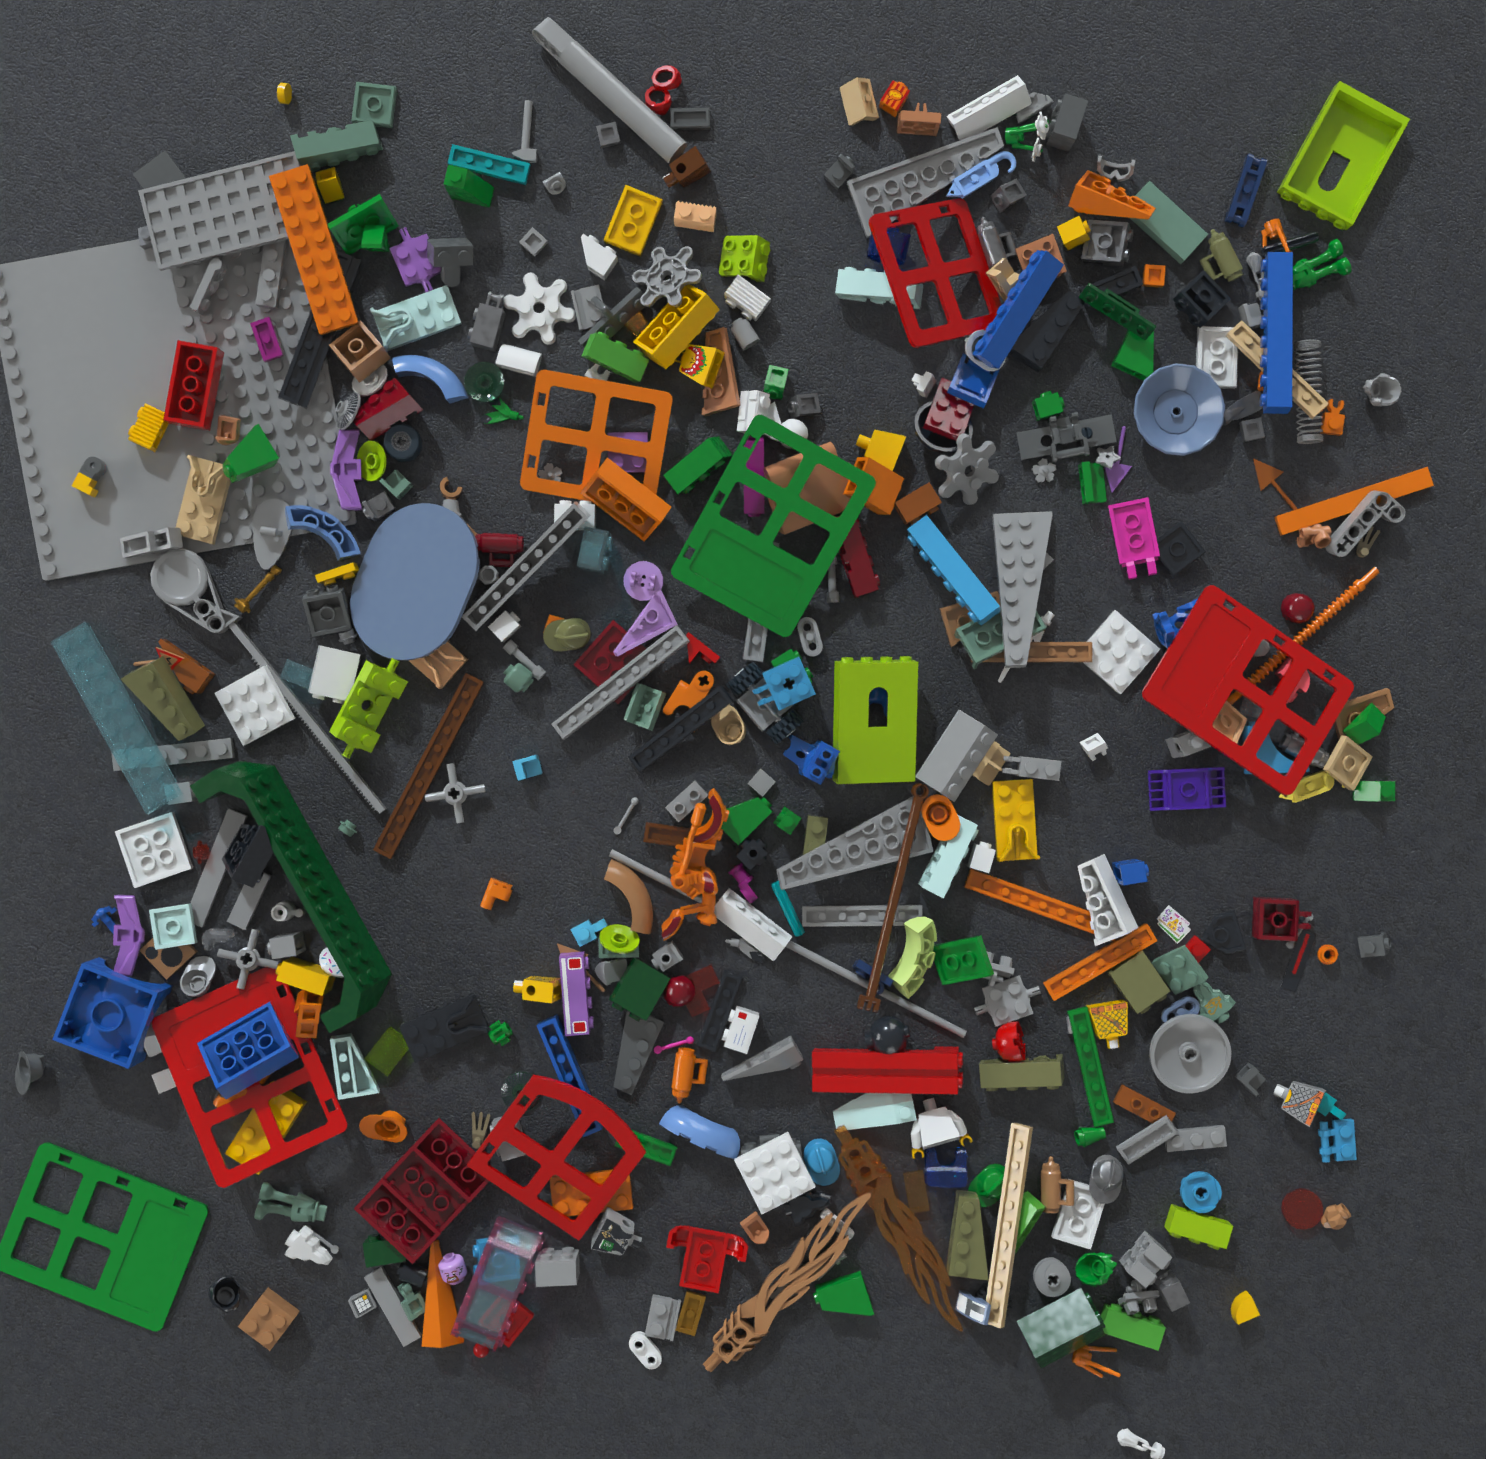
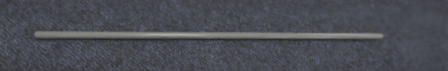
[609,849,967,1038]

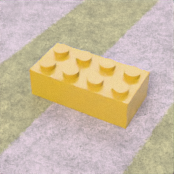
[633,284,720,369]
[225,1081,307,1175]

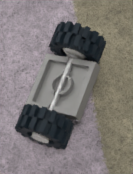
[726,661,804,744]

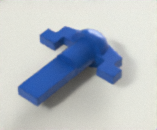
[92,906,117,934]

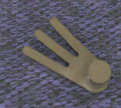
[1356,526,1380,558]
[472,1112,490,1149]

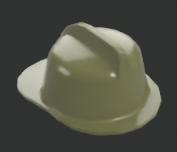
[543,618,591,651]

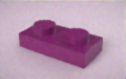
[250,317,284,363]

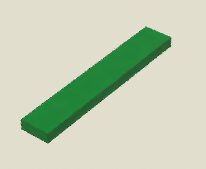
[1067,1006,1114,1127]

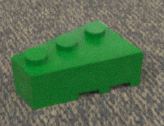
[663,436,733,494]

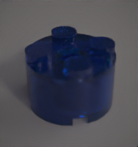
[867,227,911,265]

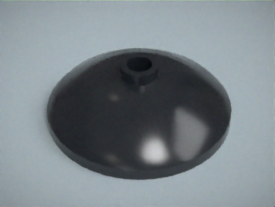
[914,401,973,454]

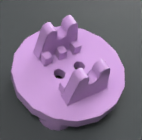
[624,561,663,601]

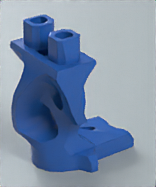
[1152,599,1198,649]
[783,734,840,785]

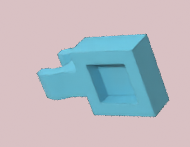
[570,918,607,947]

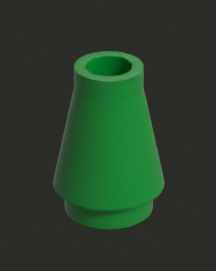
[1074,1127,1106,1147]

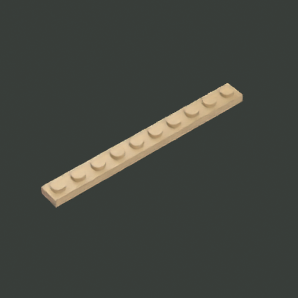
[986,1123,1033,1329]

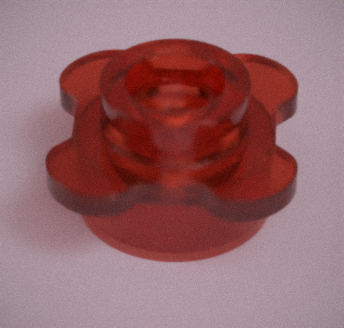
[193,840,209,864]

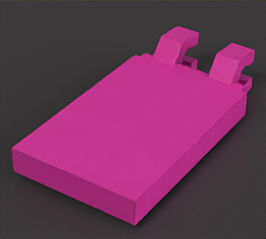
[1108,497,1160,580]

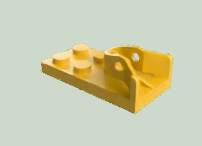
[992,779,1040,862]

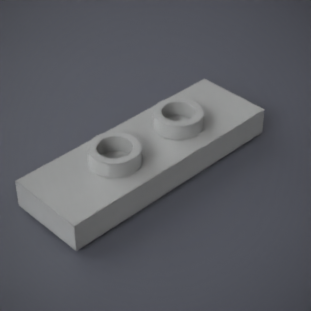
[1116,1115,1178,1165]

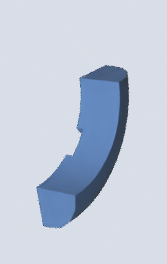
[392,355,469,403]
[285,505,360,561]
[659,1105,740,1159]

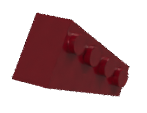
[838,516,881,598]

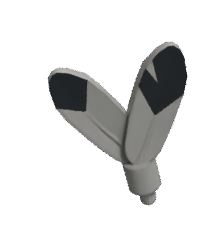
[725,938,764,962]

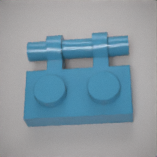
[1318,1119,1357,1162]

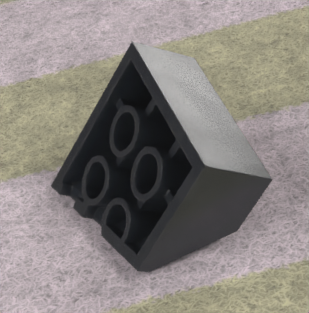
[222,824,273,888]

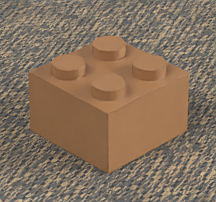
[329,320,391,383]
[238,1287,300,1351]

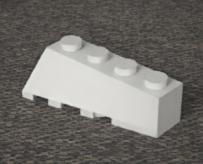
[1078,854,1138,946]

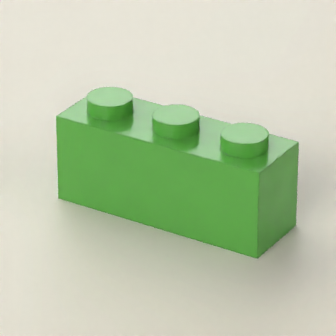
[582,332,649,382]
[1101,1303,1166,1351]

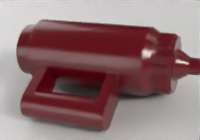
[475,533,524,567]

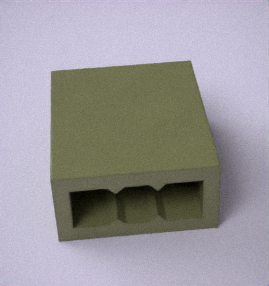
[1106,951,1170,1014]

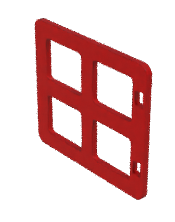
[869,198,1002,348]

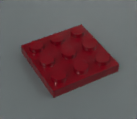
[573,620,646,704]

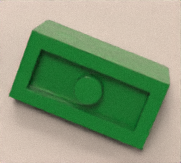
[1078,461,1107,505]

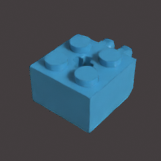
[752,656,816,710]

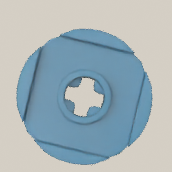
[1180,1171,1222,1213]

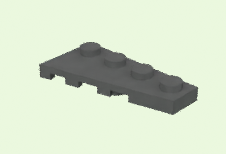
[613,1011,664,1095]

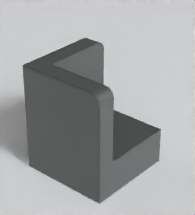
[1234,1062,1266,1097]

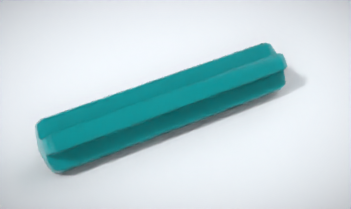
[771,881,805,937]

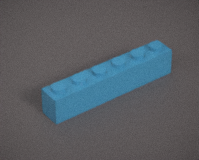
[907,515,1000,626]

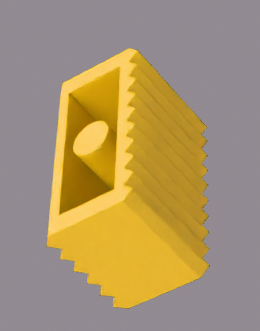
[128,403,169,452]

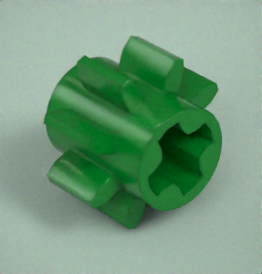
[488,1020,513,1046]

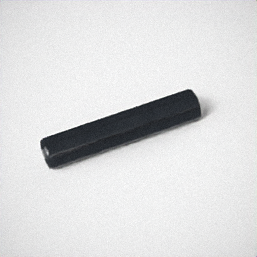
[1261,231,1319,258]

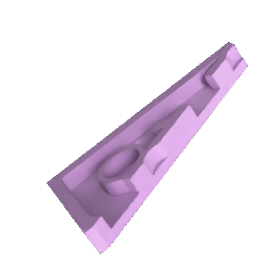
[613,590,678,656]

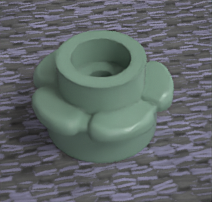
[338,820,357,837]

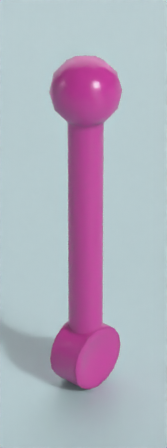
[654,1036,694,1054]

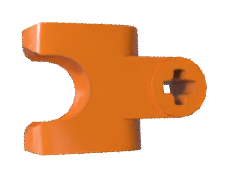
[663,671,714,731]

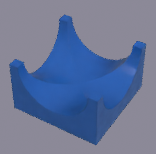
[52,957,173,1069]

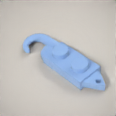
[947,151,1016,199]

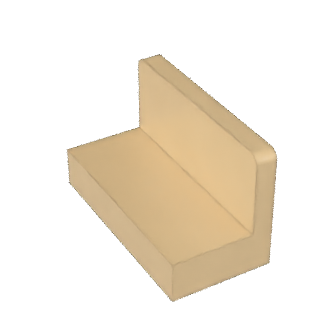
[840,77,879,126]

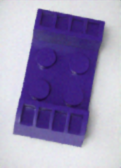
[1148,767,1226,811]

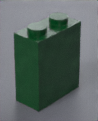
[609,958,670,1022]

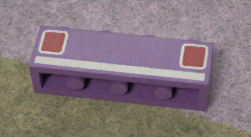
[559,951,594,1036]

